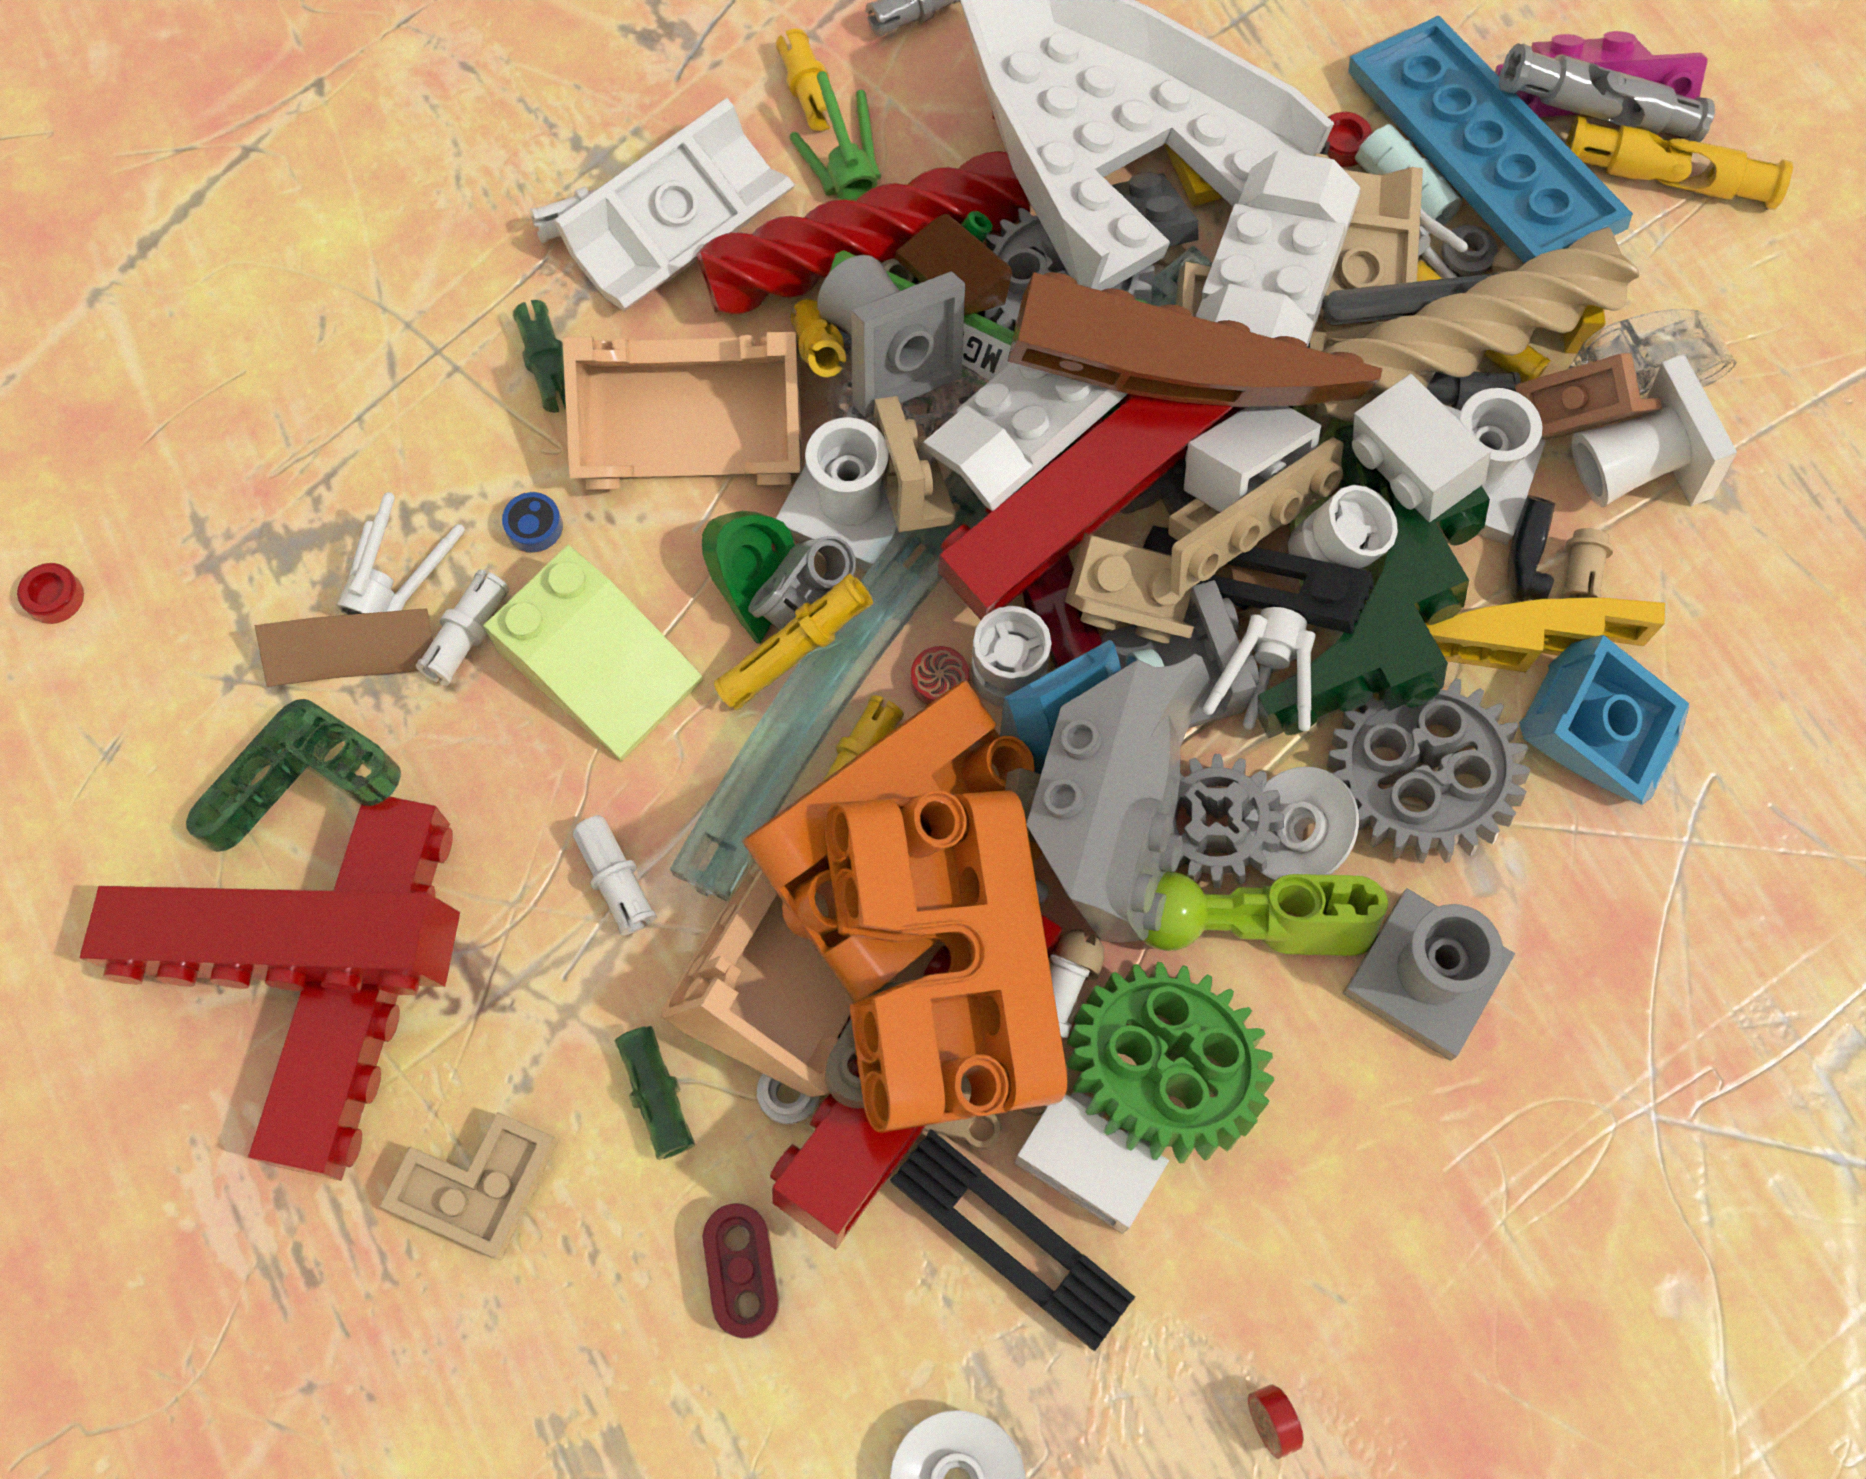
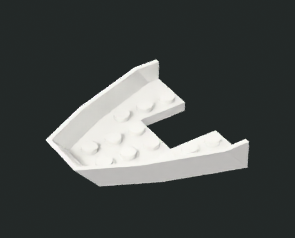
[960,0,1334,291]

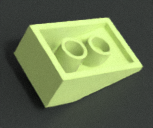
[483,544,703,762]

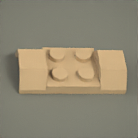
[1310,153,1423,351]

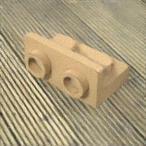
[873,396,955,532]
[1065,533,1194,644]

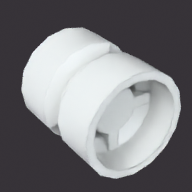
[1288,485,1398,569]
[971,606,1052,707]

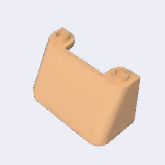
[562,332,802,490]
[661,859,858,1097]

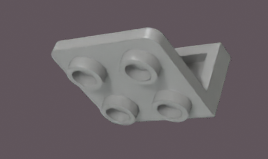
[1101,580,1259,728]

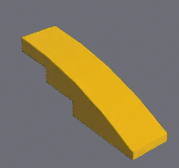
[1425,597,1665,673]

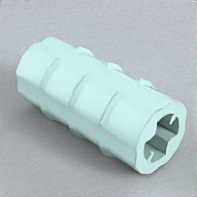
[1355,124,1463,235]

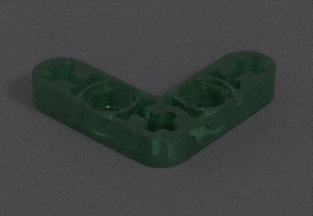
[186,699,401,852]

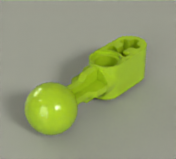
[1143,872,1388,956]

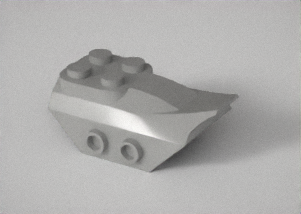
[1026,653,1211,943]

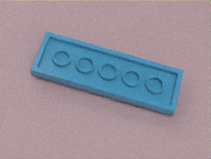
[1348,15,1633,264]

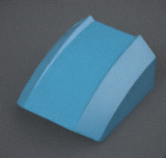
[1519,635,1690,805]
[1000,640,1121,774]

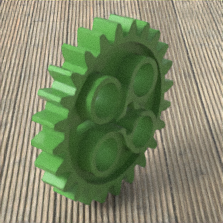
[1067,962,1274,1163]

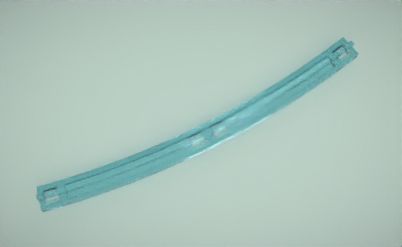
[670,245,1213,901]

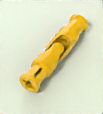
[1565,115,1793,210]

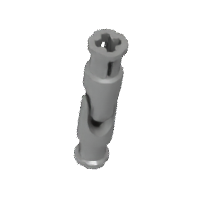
[1499,43,1715,142]

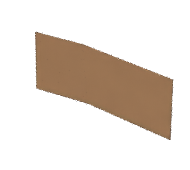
[254,608,433,687]

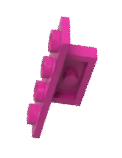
[1495,31,1708,117]

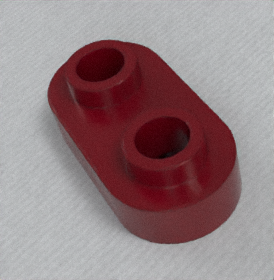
[703,1203,780,1339]

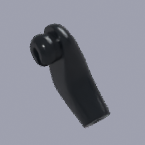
[1508,495,1556,602]

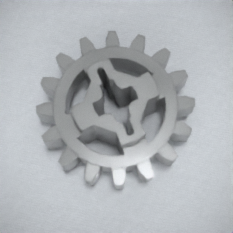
[1173,754,1284,888]

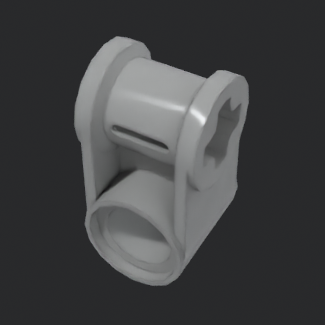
[748,536,856,630]

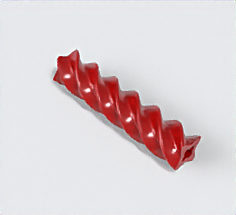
[696,151,1031,314]

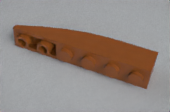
[1007,272,1383,407]

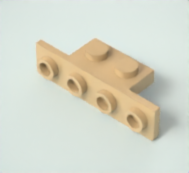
[1168,437,1343,596]

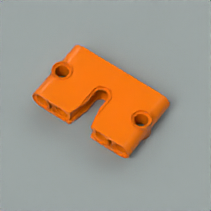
[741,679,1043,1002]
[824,790,1068,1133]

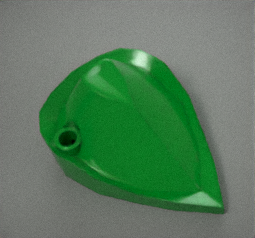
[702,511,795,643]

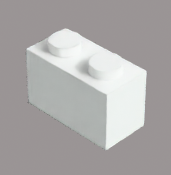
[1352,374,1491,523]
[1184,406,1321,512]
[1014,1091,1170,1234]

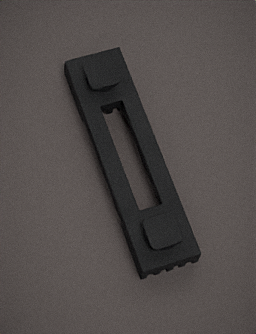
[1143,525,1374,634]
[890,1129,1135,1351]

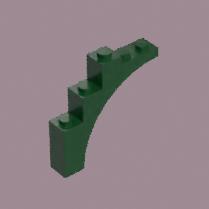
[1258,476,1490,739]

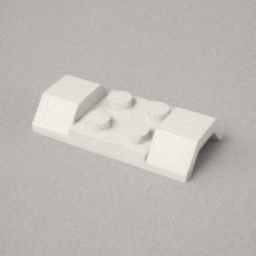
[554,98,795,311]
[1196,150,1360,347]
[917,363,1128,511]

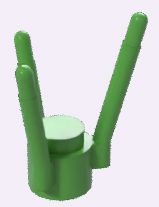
[790,71,881,201]

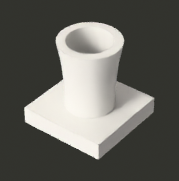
[1571,354,1737,507]
[1444,388,1546,545]
[776,417,900,576]

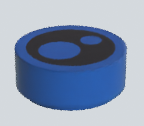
[502,492,563,552]

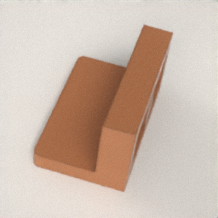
[1515,353,1662,439]

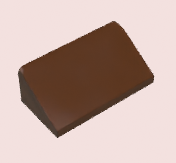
[895,214,1012,316]

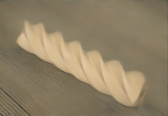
[1303,227,1639,438]

